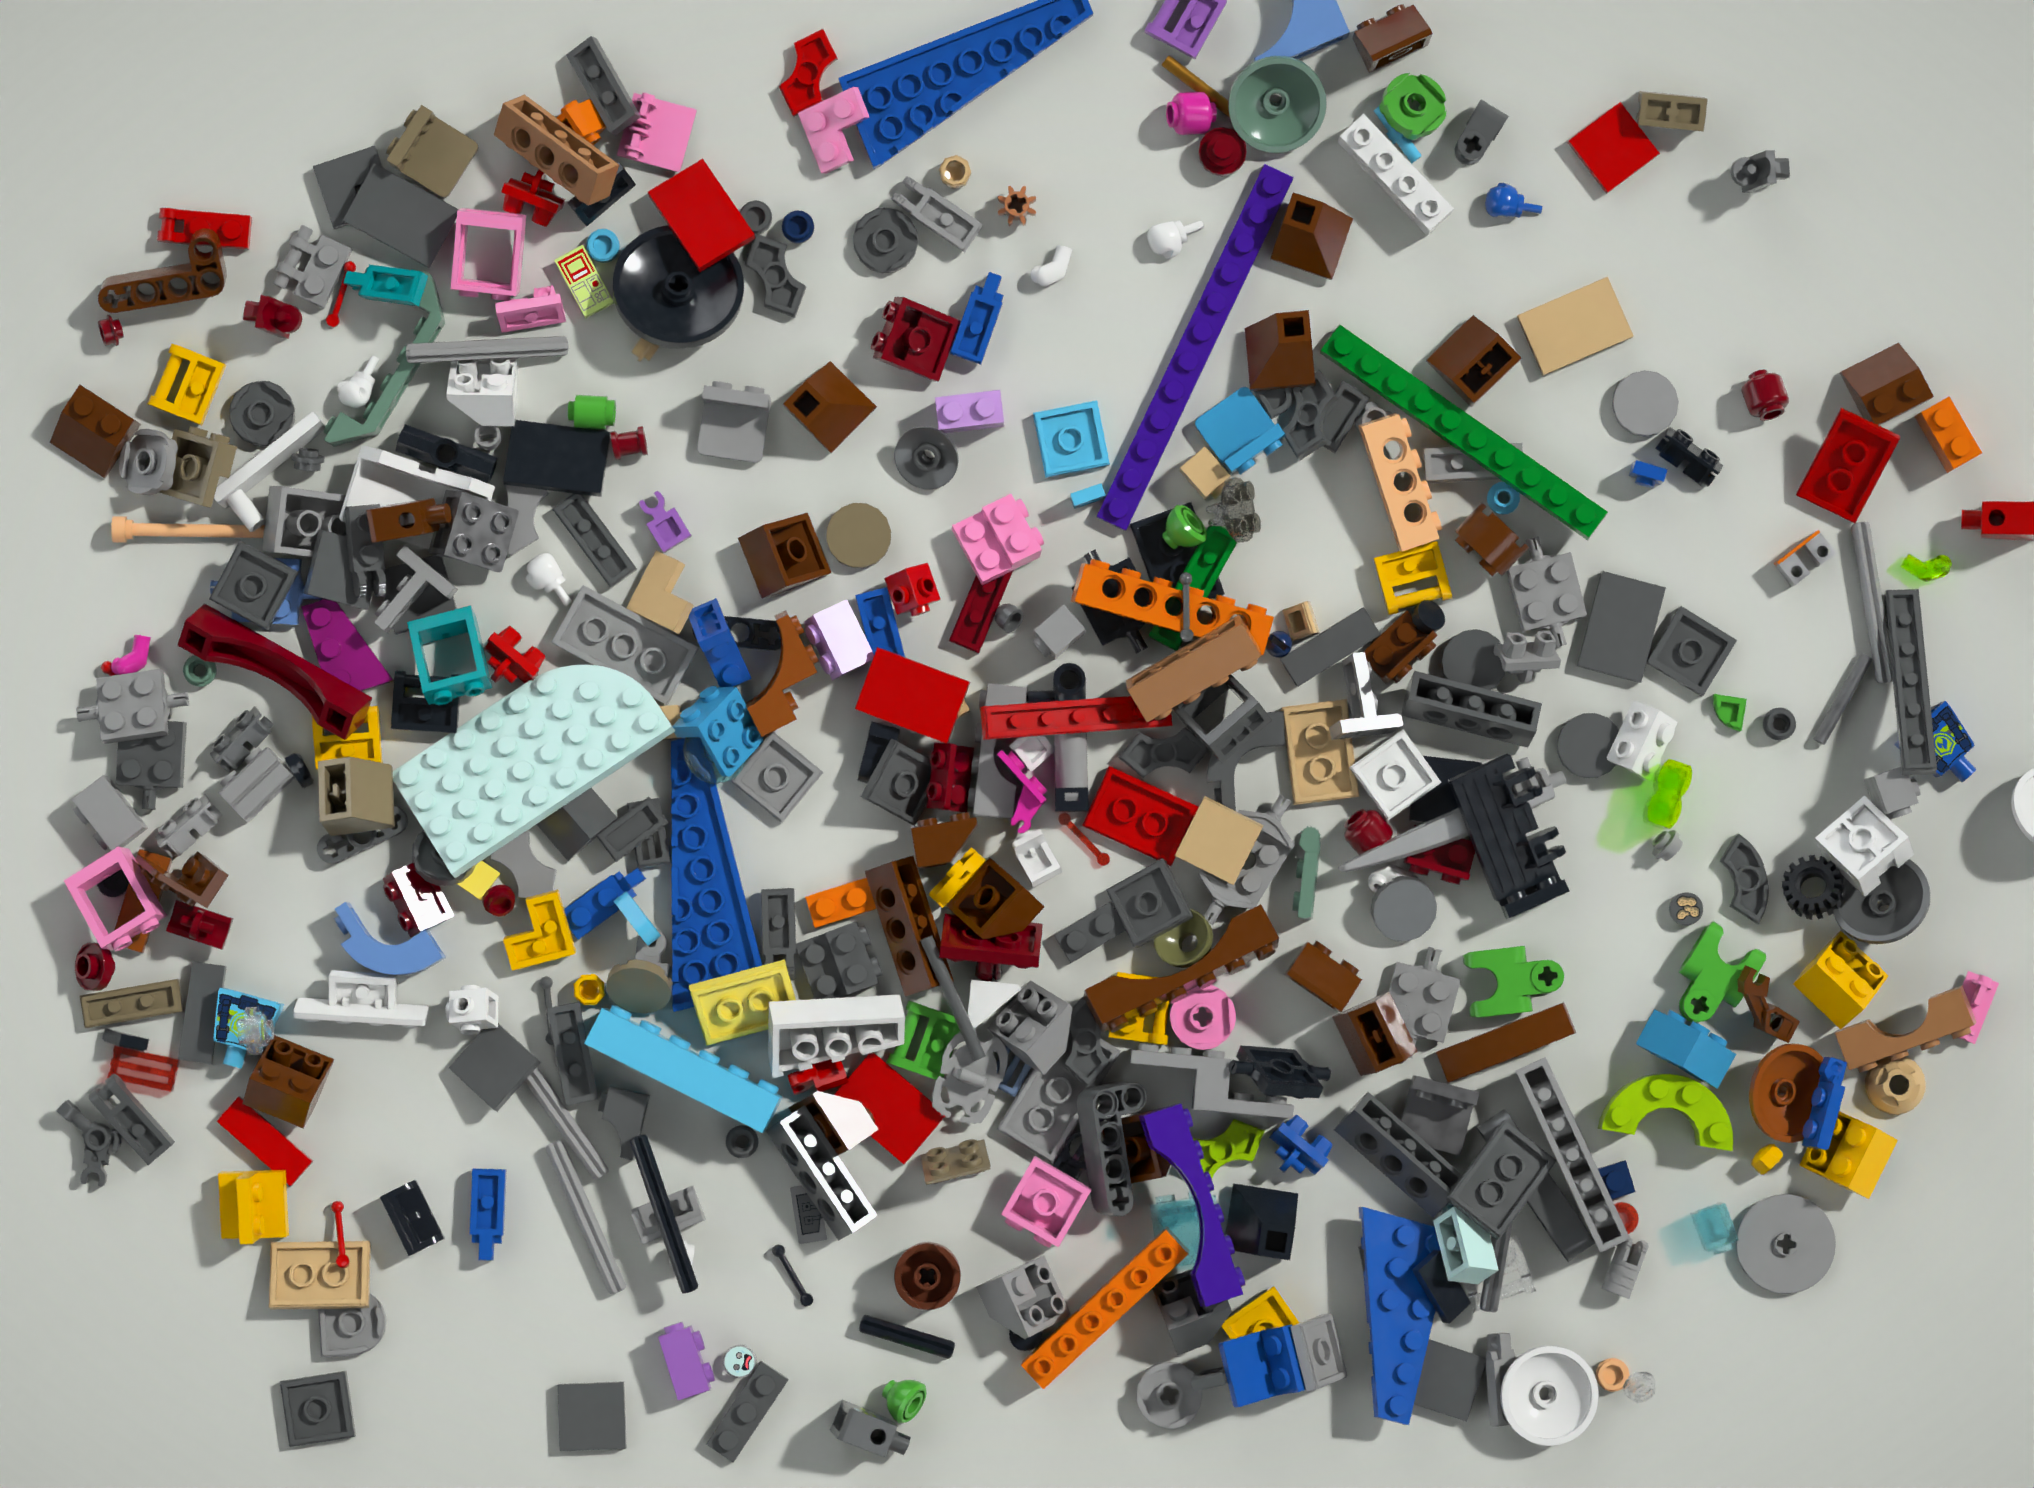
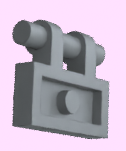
[273,225,353,308]

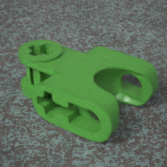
[1679,921,1766,1022]
[1462,946,1564,1018]

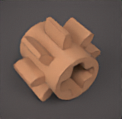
[998,186,1036,226]

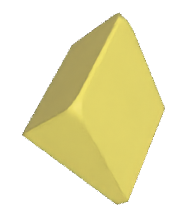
[457,861,501,900]

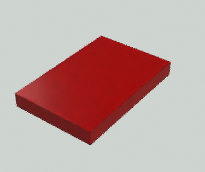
[648,159,756,272]
[1796,408,1900,523]
[855,647,971,744]
[1082,766,1199,867]
[834,1052,945,1165]

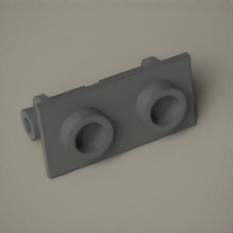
[210,706,274,772]

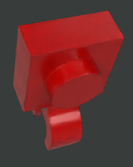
[787,1059,849,1095]

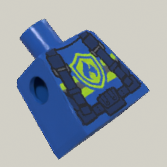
[1894,701,1976,782]

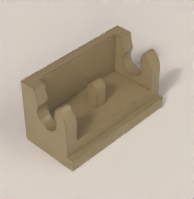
[1636,91,1708,132]

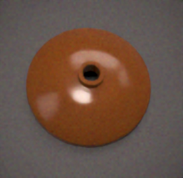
[1749,1043,1824,1143]

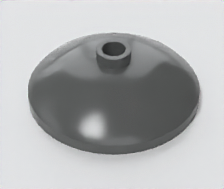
[1832,859,1930,944]

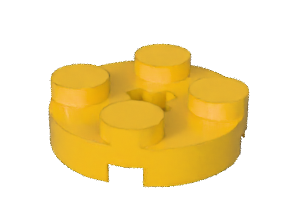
[928,847,986,908]

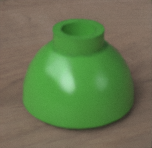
[1163,505,1207,549]
[882,1380,927,1424]

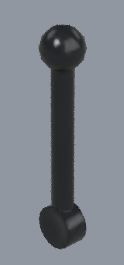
[772,1244,813,1306]

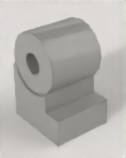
[635,929,670,977]

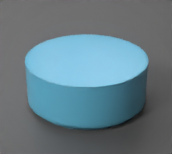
[586,229,620,263]

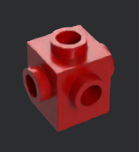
[884,563,941,617]

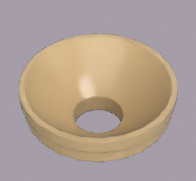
[1865,1057,1926,1115]

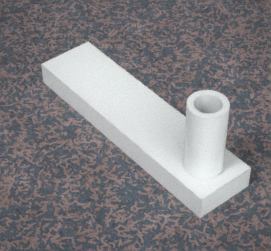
[214,411,326,532]

